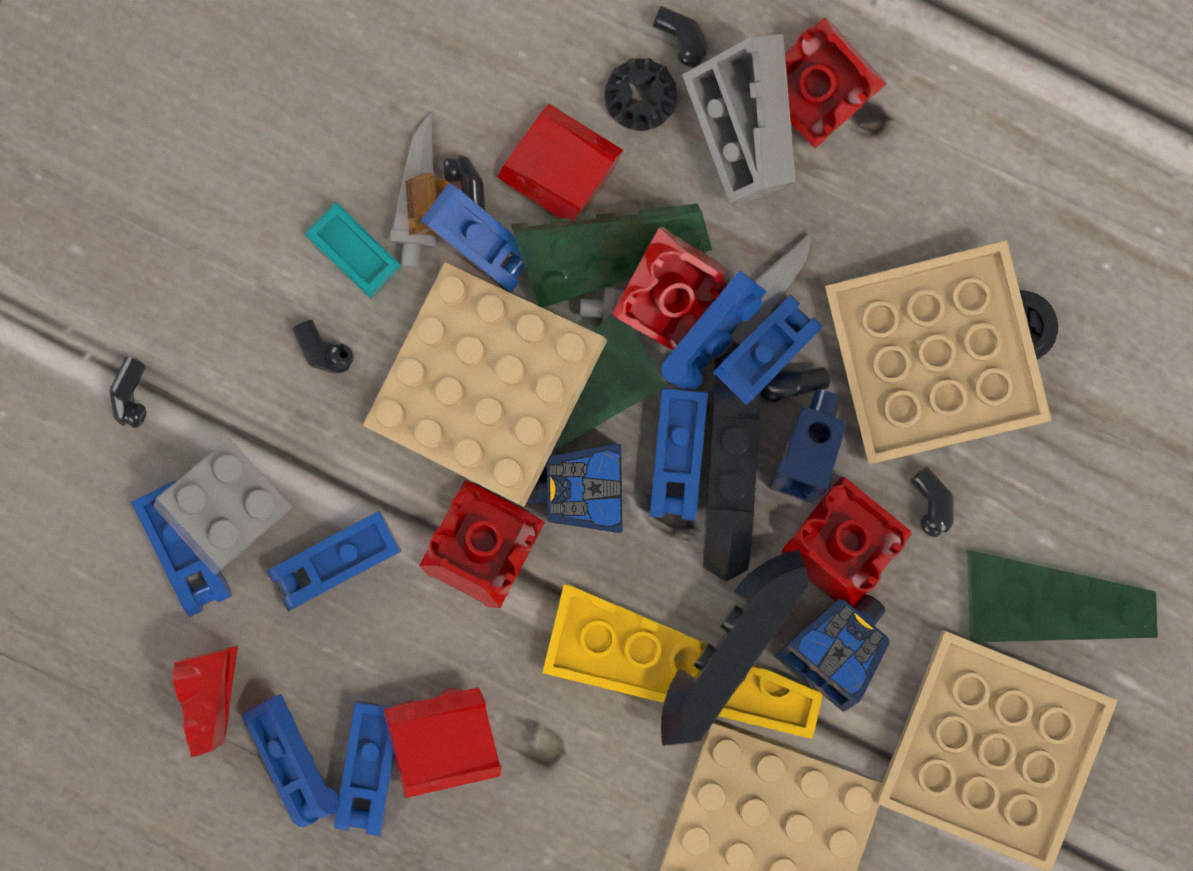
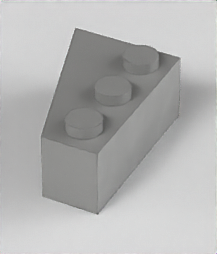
[682,34,796,204]

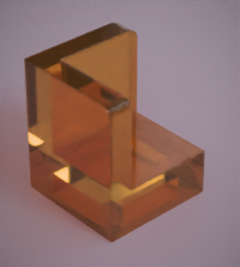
[405,173,449,235]

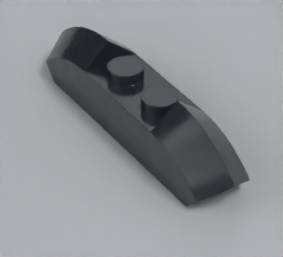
[703,350,761,582]
[661,550,809,746]

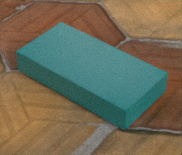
[304,202,402,299]

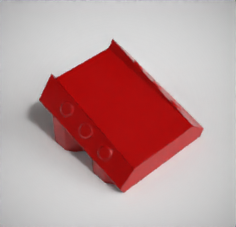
[785,17,886,148]
[497,104,624,225]
[612,227,728,351]
[781,477,912,608]
[419,480,545,608]
[172,645,238,757]
[383,687,502,798]

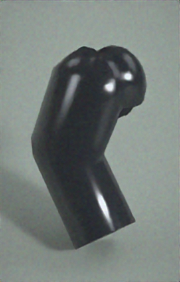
[653,5,708,67]
[443,155,486,211]
[292,320,354,374]
[109,357,147,428]
[761,367,830,402]
[910,466,954,537]

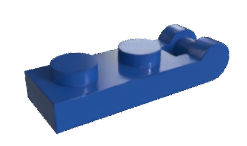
[421,183,539,293]
[661,271,767,390]
[713,295,823,405]
[649,388,708,521]
[131,481,232,617]
[267,511,402,611]
[241,694,339,828]
[334,701,394,836]

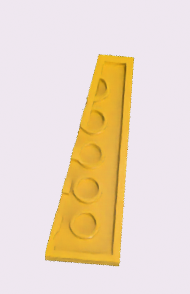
[542,583,823,739]

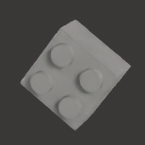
[153,437,292,575]

